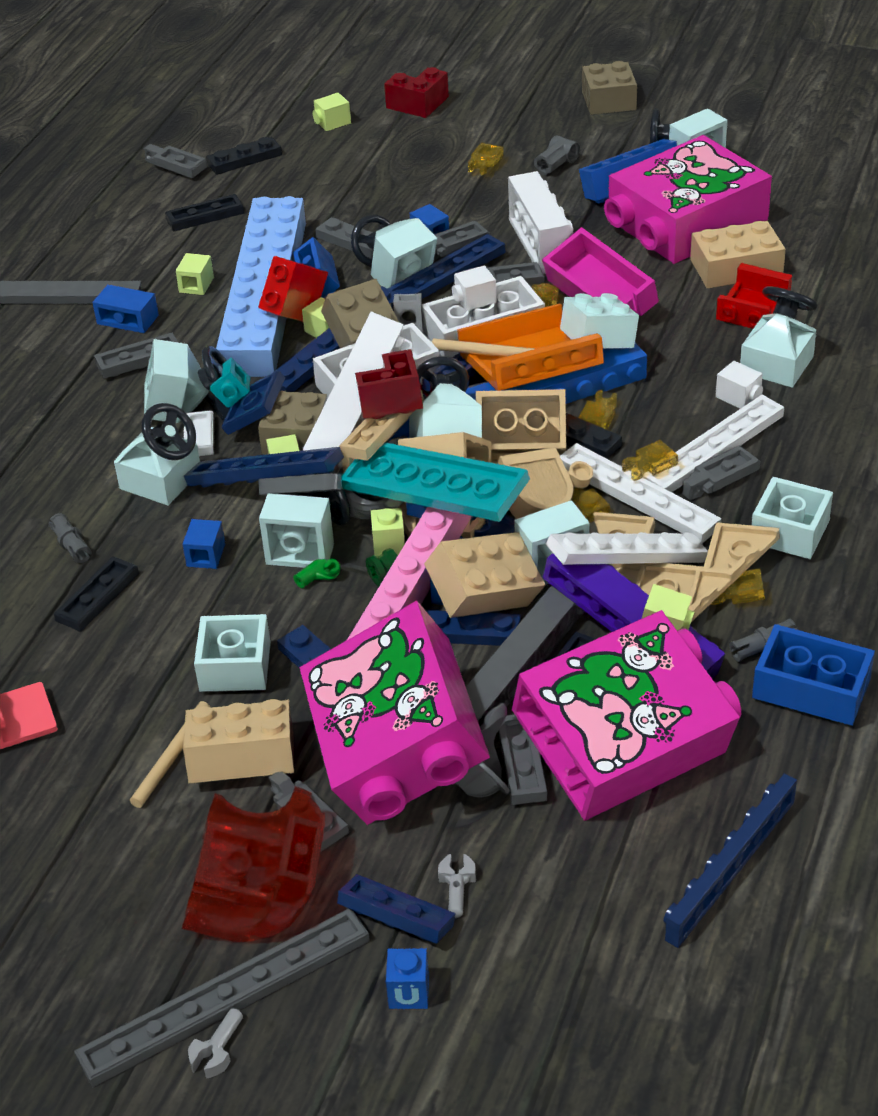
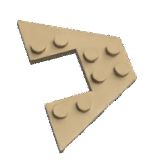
[593,512,780,622]

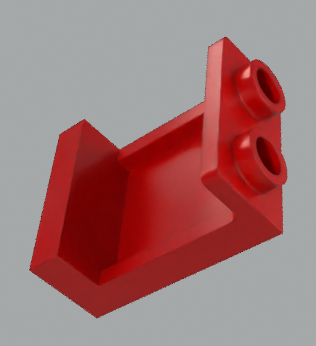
[258,256,328,321]
[716,263,792,329]

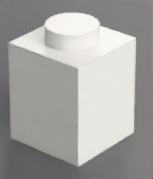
[452,265,497,311]
[716,361,763,409]

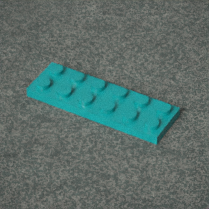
[342,443,530,522]

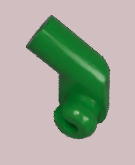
[293,559,341,588]

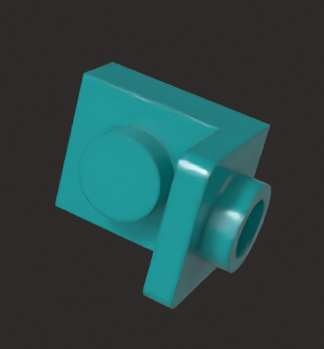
[210,357,250,408]

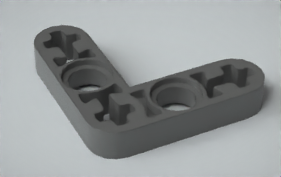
[258,474,342,496]

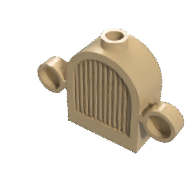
[498,447,593,519]

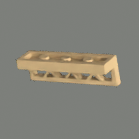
[339,390,424,472]

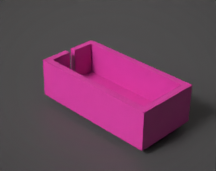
[542,227,659,316]

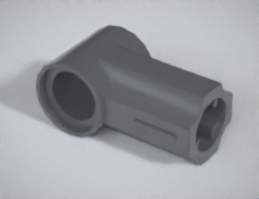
[534,135,580,176]

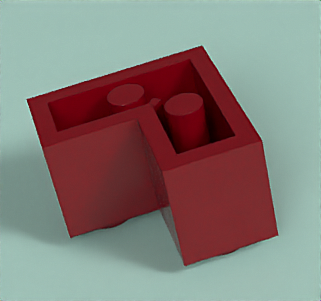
[384,67,449,118]
[355,349,423,419]

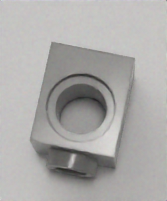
[393,293,423,333]

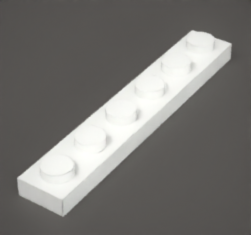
[642,395,784,492]
[560,443,721,544]
[546,532,708,565]

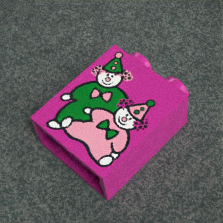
[604,135,772,264]
[299,600,490,825]
[512,610,741,821]

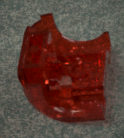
[181,786,325,942]

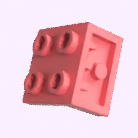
[0,682,58,749]

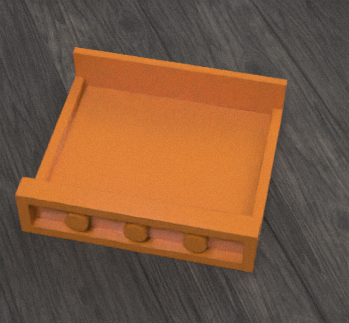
[457,304,604,391]

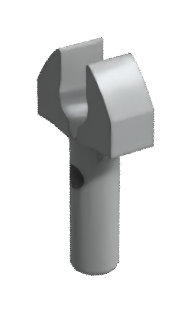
[438,854,476,918]
[188,1008,243,1078]

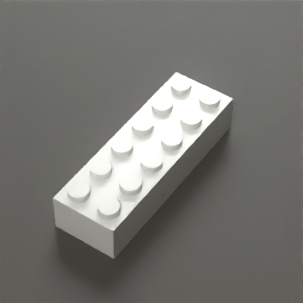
[303,312,405,475]

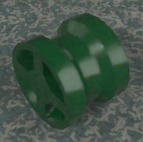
[365,548,398,586]

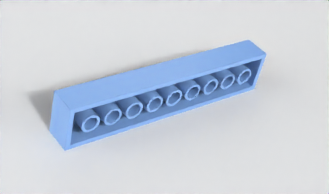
[216,196,306,377]

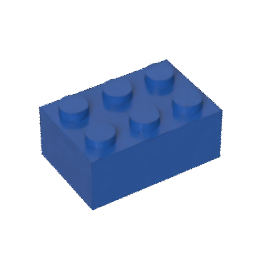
[752,624,875,726]

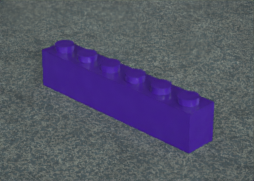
[543,553,725,679]

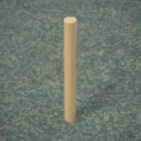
[432,338,534,357]
[130,701,211,808]

